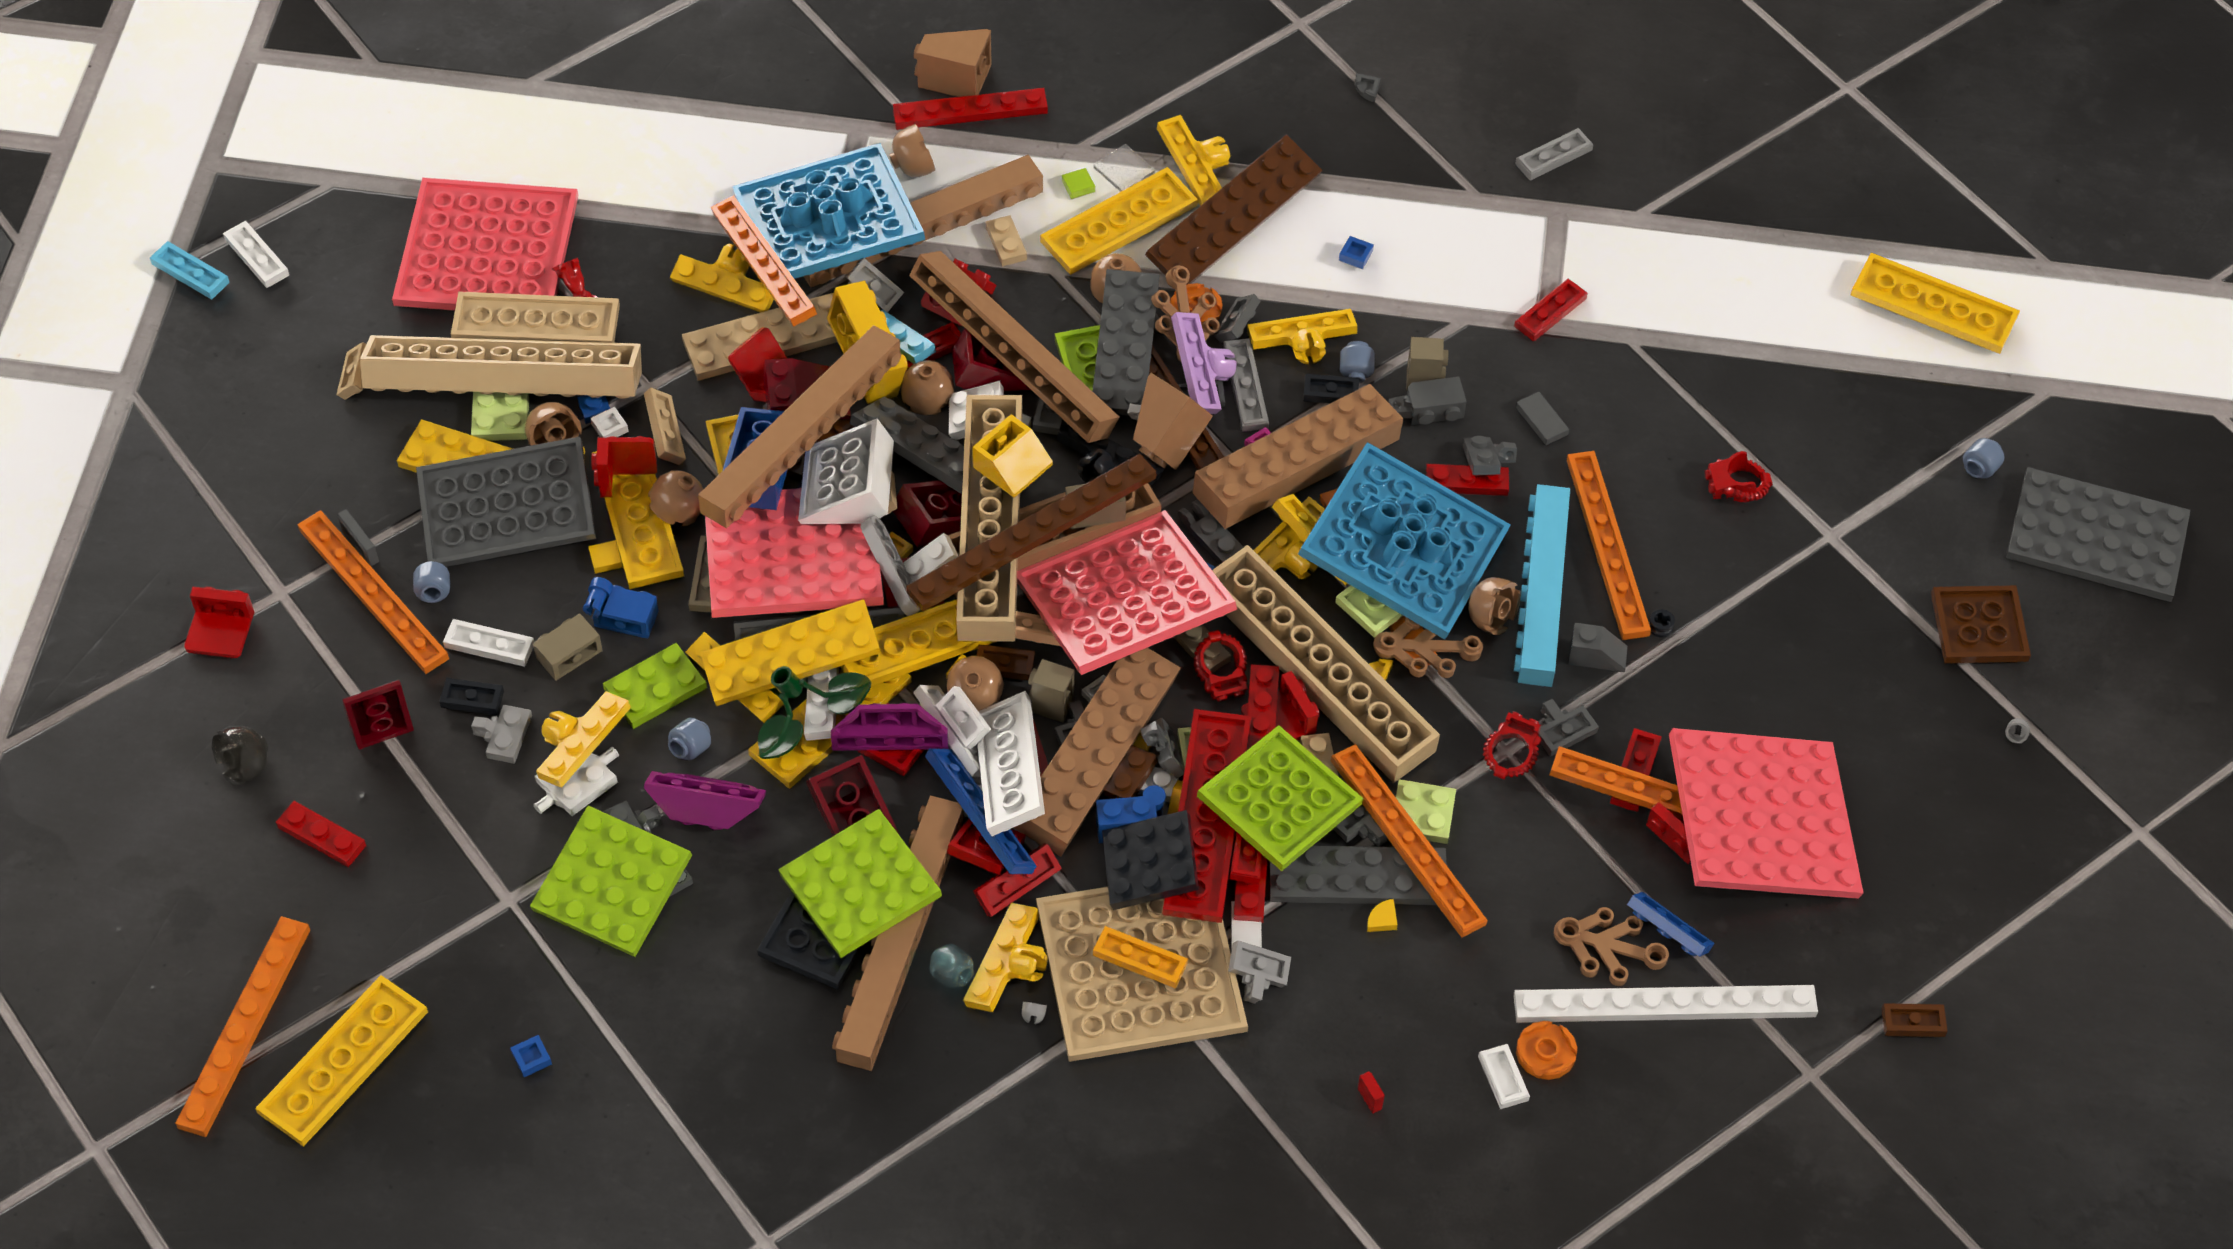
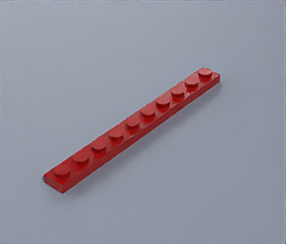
[1234,665,1279,923]

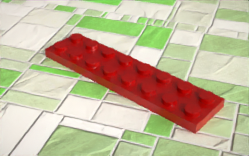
[1163,709,1251,923]

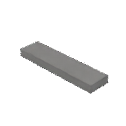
[1223,338,1269,432]

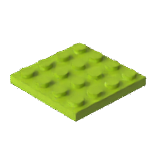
[1197,725,1364,872]
[530,806,692,957]
[778,809,942,958]

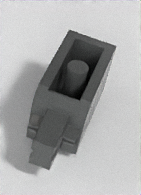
[1388,376,1467,425]

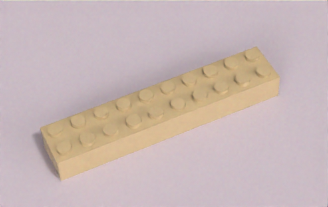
[360,335,642,399]
[957,395,1023,641]
[1212,545,1440,783]

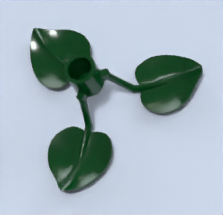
[758,666,872,759]

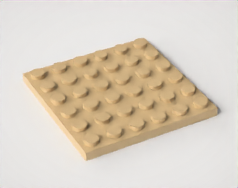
[1036,887,1248,1062]

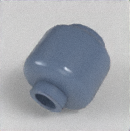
[1340,341,1375,383]
[1963,438,2005,479]
[413,561,450,603]
[668,718,711,760]

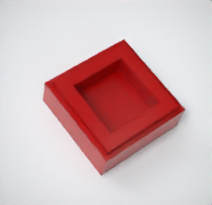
[1358,1071,1385,1114]

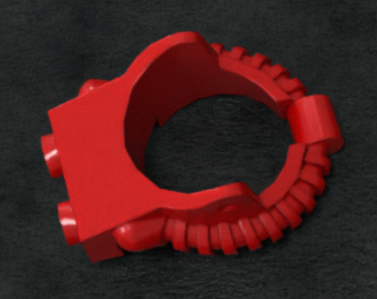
[1705,451,1773,502]
[1193,630,1248,702]
[1483,712,1541,780]

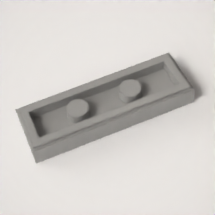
[1515,128,1593,181]

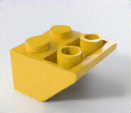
[972,414,1053,498]

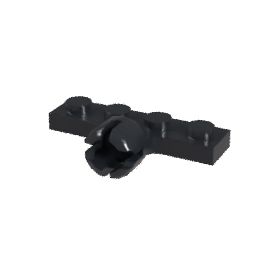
[1057,424,1164,487]

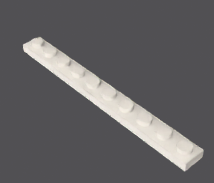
[1514,985,1818,1023]

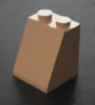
[914,29,992,97]
[1133,373,1213,470]

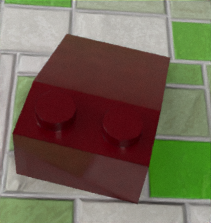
[952,328,1031,391]
[763,358,851,420]
[893,481,962,547]
[343,680,414,750]
[806,755,899,836]

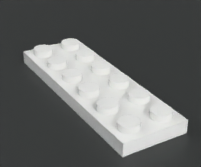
[977,691,1045,836]

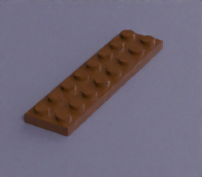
[1145,134,1323,285]

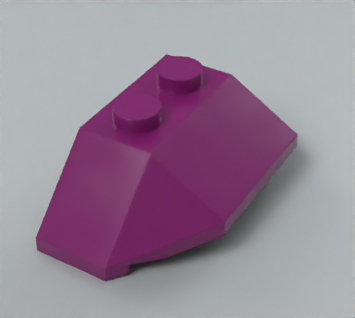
[831,703,948,751]
[644,771,766,830]

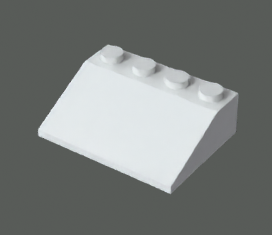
[798,419,894,524]

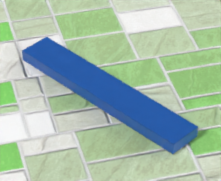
[925,749,1037,874]

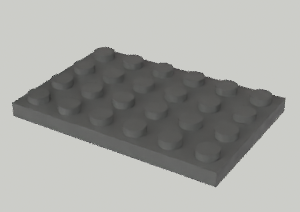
[416,437,596,567]
[2006,467,2191,602]

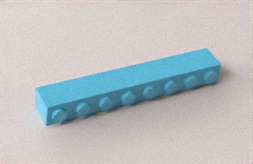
[1514,484,1570,687]

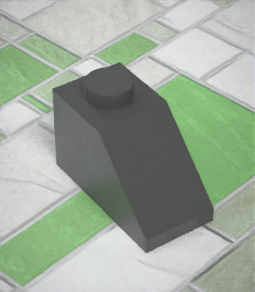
[1568,623,1627,672]

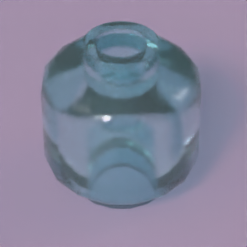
[929,944,974,989]

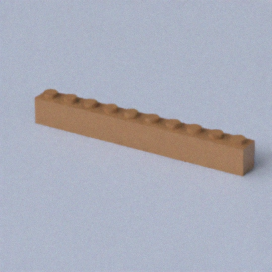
[803,155,1043,287]
[909,251,1120,443]
[698,325,901,529]
[832,795,964,1071]

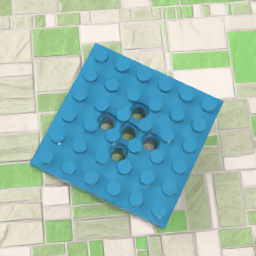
[732,143,925,279]
[1298,442,1511,639]

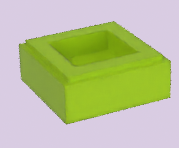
[1062,168,1095,199]

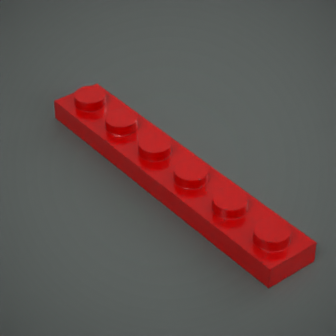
[893,88,1048,130]

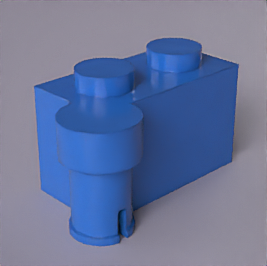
[583,577,659,639]
[1096,785,1166,843]

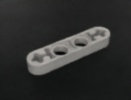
[860,515,921,616]

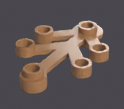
[1151,265,1220,363]
[1373,617,1483,678]
[1554,907,1669,986]

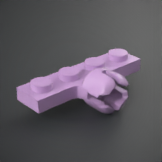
[1171,312,1237,414]

